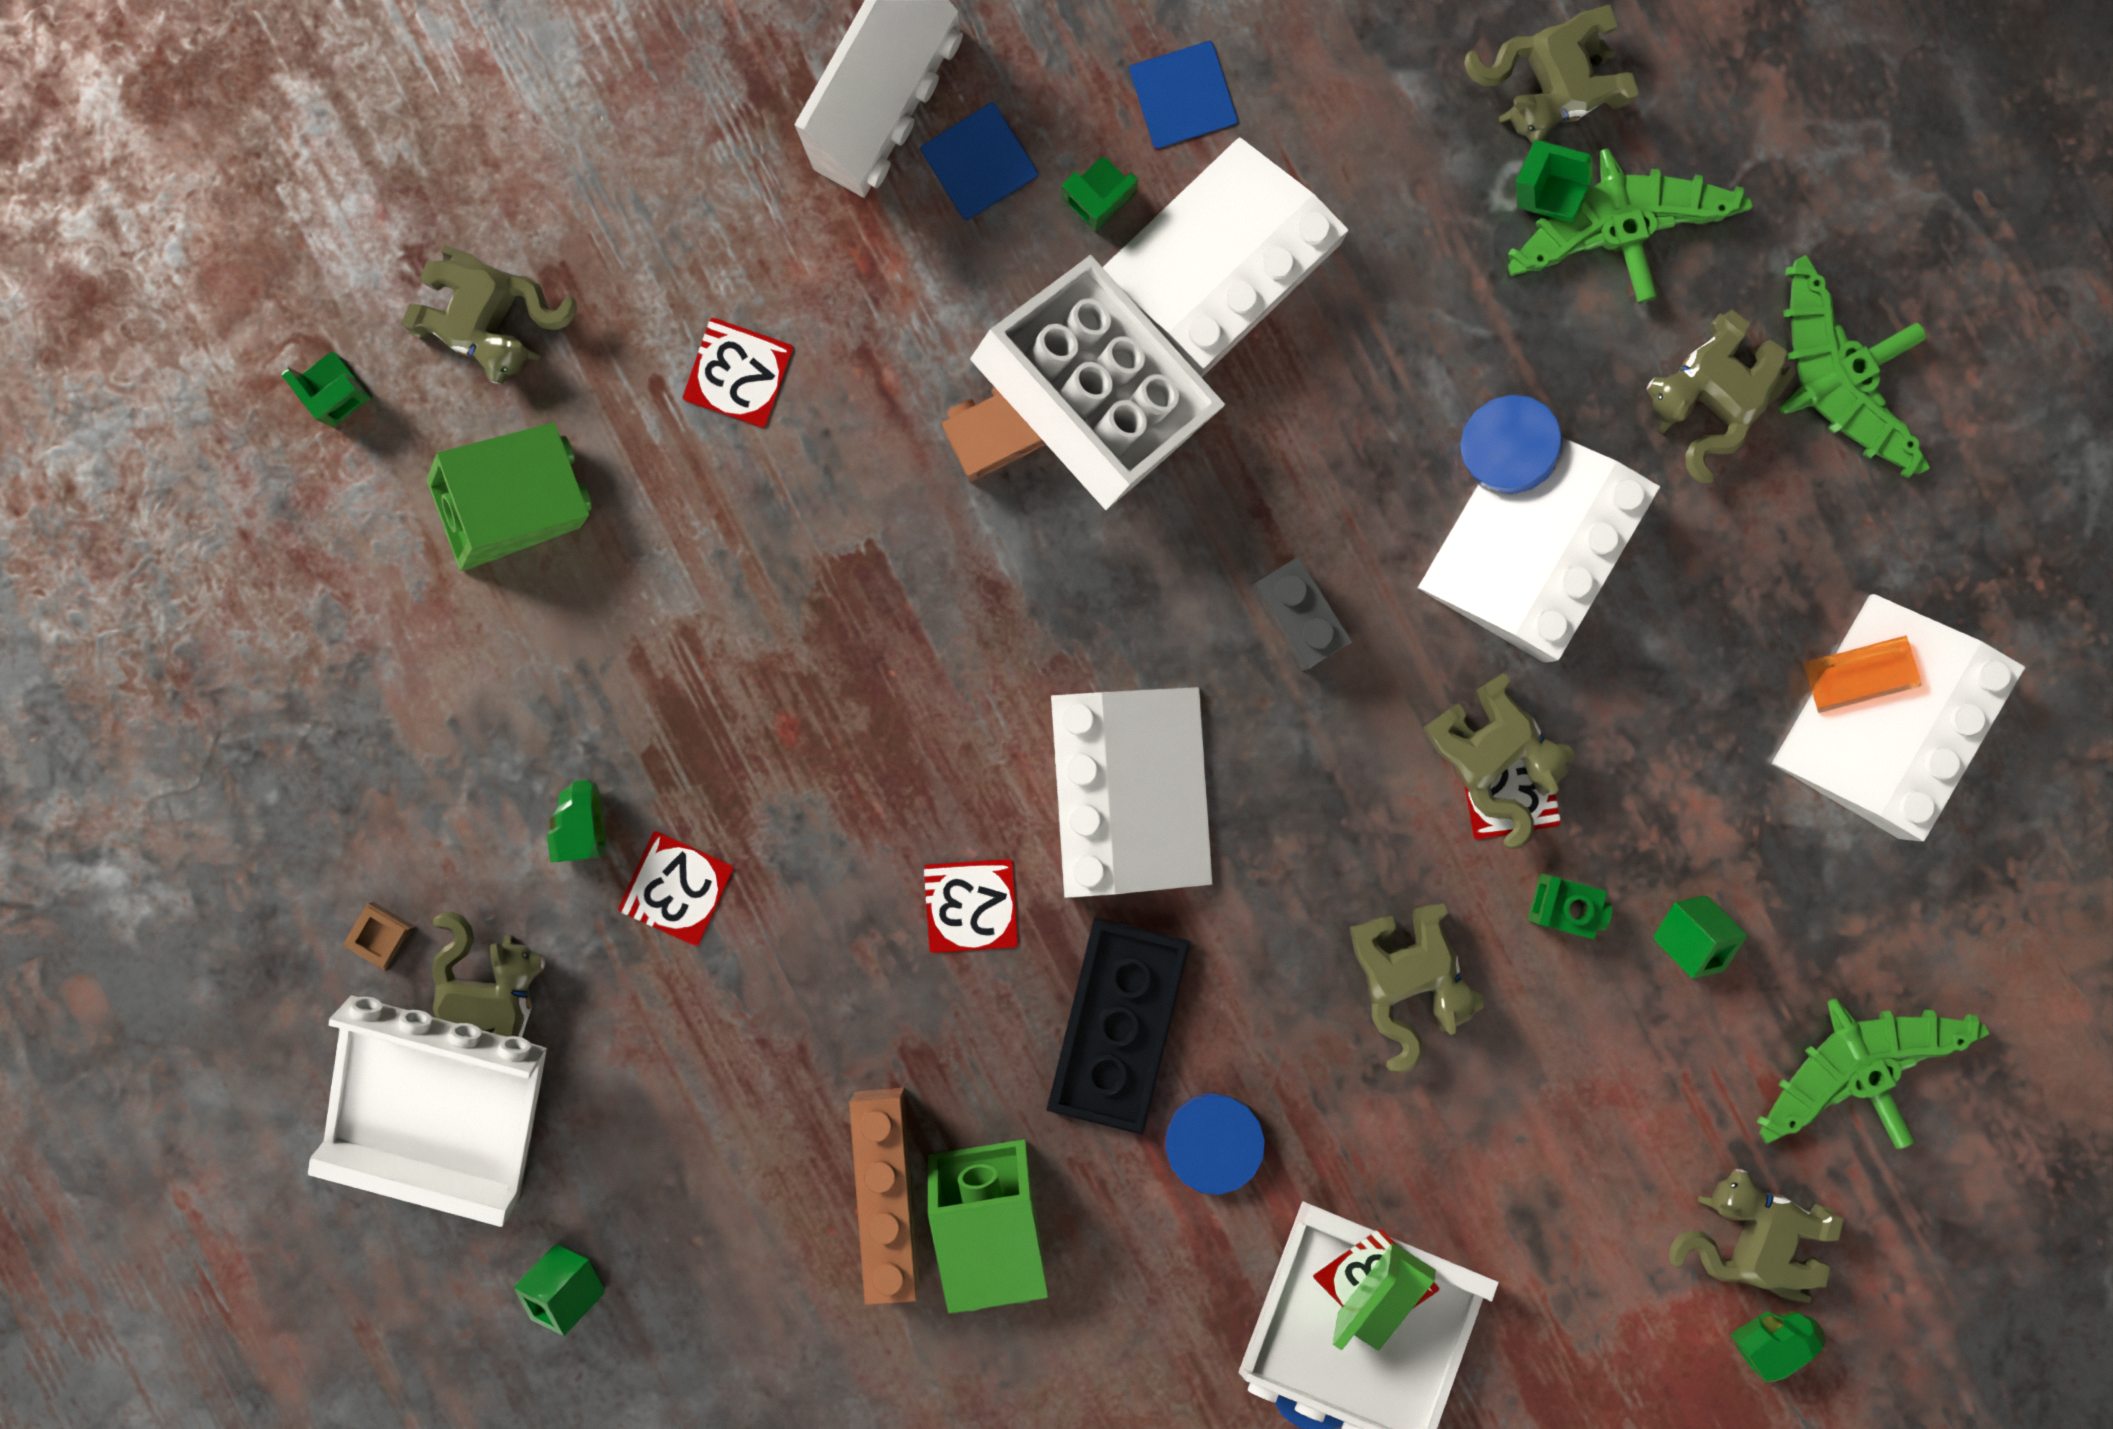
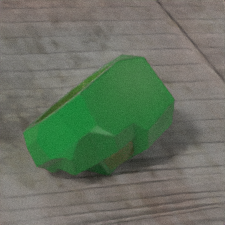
[547,779,606,863]
[1729,1311,1826,1384]

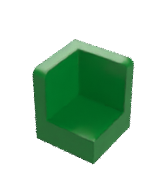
[1515,140,1593,223]
[1061,157,1139,233]
[280,352,372,428]
[1654,896,1748,979]
[513,1245,604,1336]

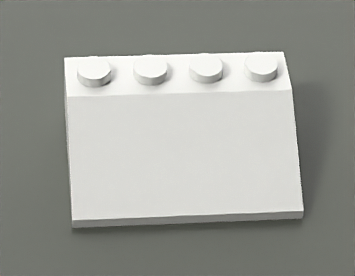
[794,0,963,198]
[1103,137,1348,378]
[970,255,1225,510]
[1417,437,1660,663]
[1771,594,2025,841]
[1051,687,1212,898]

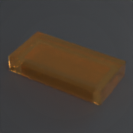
[1804,635,1922,713]

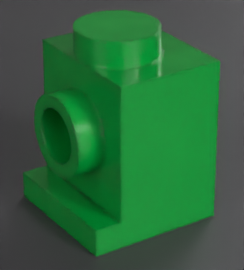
[1527,873,1612,940]

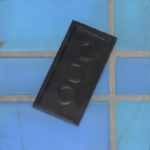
[1046,916,1191,1135]

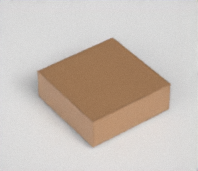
[342,902,416,971]

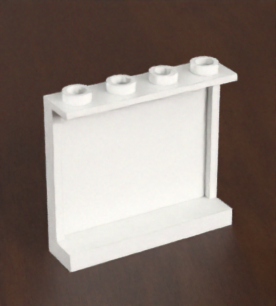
[308,995,547,1227]
[1238,1201,1499,1429]

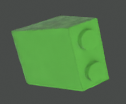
[426,422,591,572]
[928,1139,1048,1314]

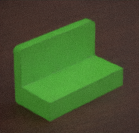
[1333,1243,1436,1351]

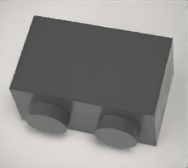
[1250,556,1352,671]

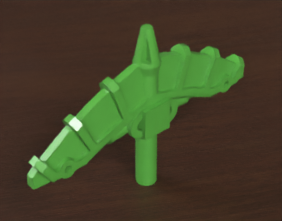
[1507,148,1753,304]
[1779,255,1930,478]
[1757,998,1990,1149]

